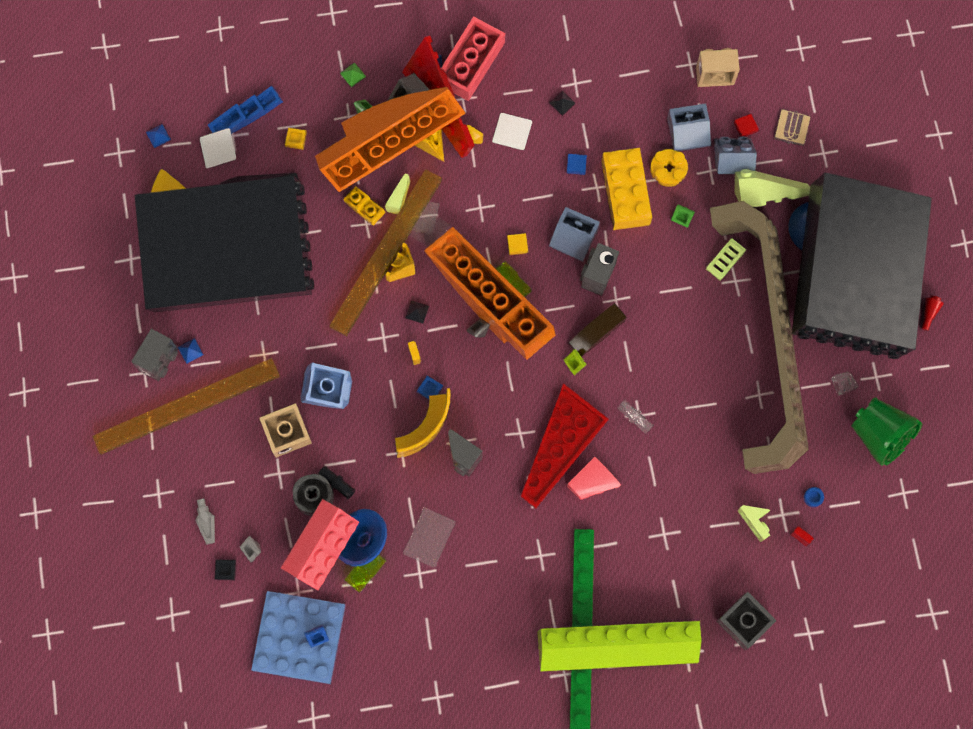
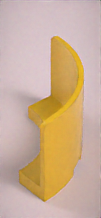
[395,388,450,458]

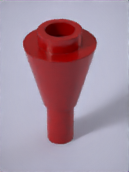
[921,295,944,331]

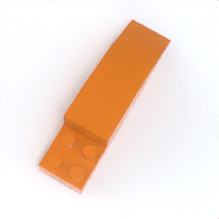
[315,87,466,192]
[424,227,556,360]

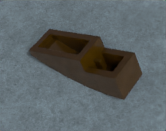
[569,303,627,357]

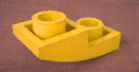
[343,186,386,226]

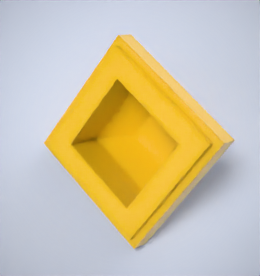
[467,125,483,144]

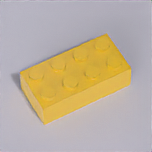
[601,148,652,230]

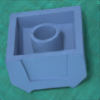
[300,363,352,409]

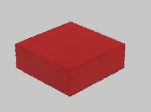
[734,114,759,137]
[790,527,814,546]

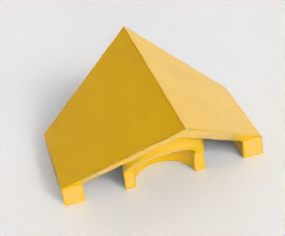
[414,129,444,162]
[386,243,415,282]

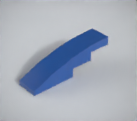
[208,86,283,134]

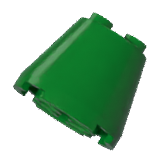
[851,397,922,466]

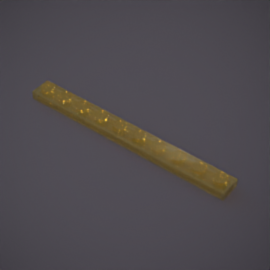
[330,169,442,337]
[93,358,280,455]

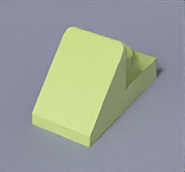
[737,505,770,542]

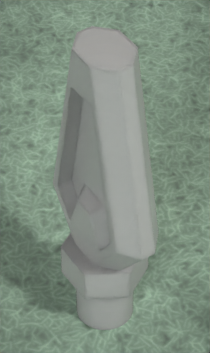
[195,499,215,545]

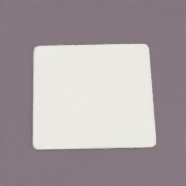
[492,113,532,150]
[200,128,236,168]

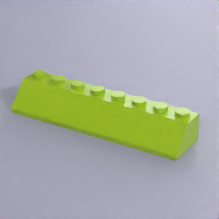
[538,621,701,672]

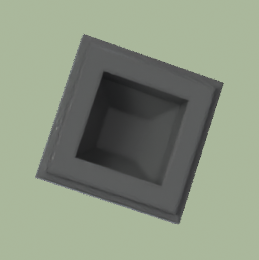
[466,319,490,338]

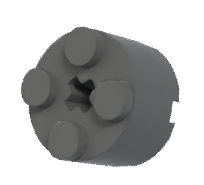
[293,474,334,516]

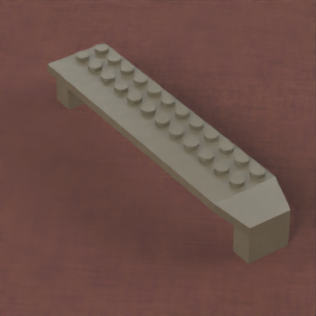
[710,201,809,474]

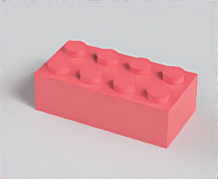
[441,16,505,101]
[281,499,359,590]

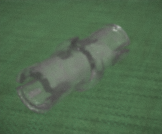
[617,399,654,434]

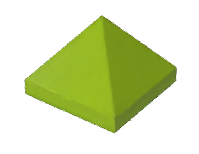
[564,349,587,375]

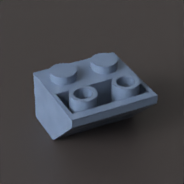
[667,103,711,151]
[714,136,757,174]
[549,207,600,262]

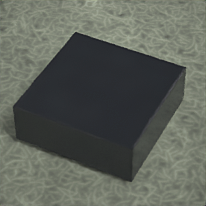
[215,559,237,581]

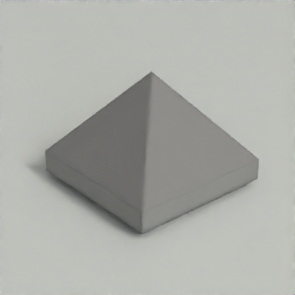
[240,536,261,562]

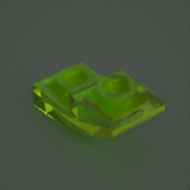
[496,261,532,297]
[345,554,387,593]

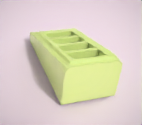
[385,174,410,215]
[706,238,746,281]

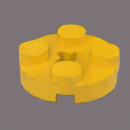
[650,149,688,187]

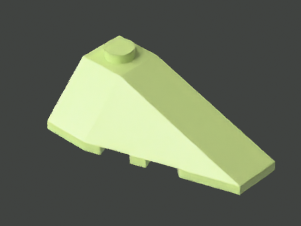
[734,169,810,207]

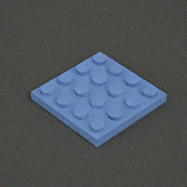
[251,591,346,684]

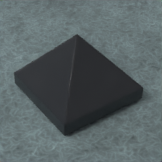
[549,91,575,116]
[405,300,429,324]

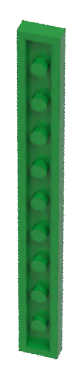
[570,529,594,729]

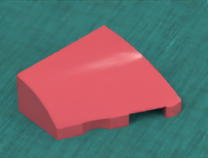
[567,457,621,500]

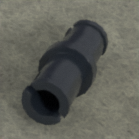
[318,466,356,499]

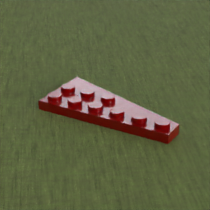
[402,36,475,158]
[521,383,609,509]

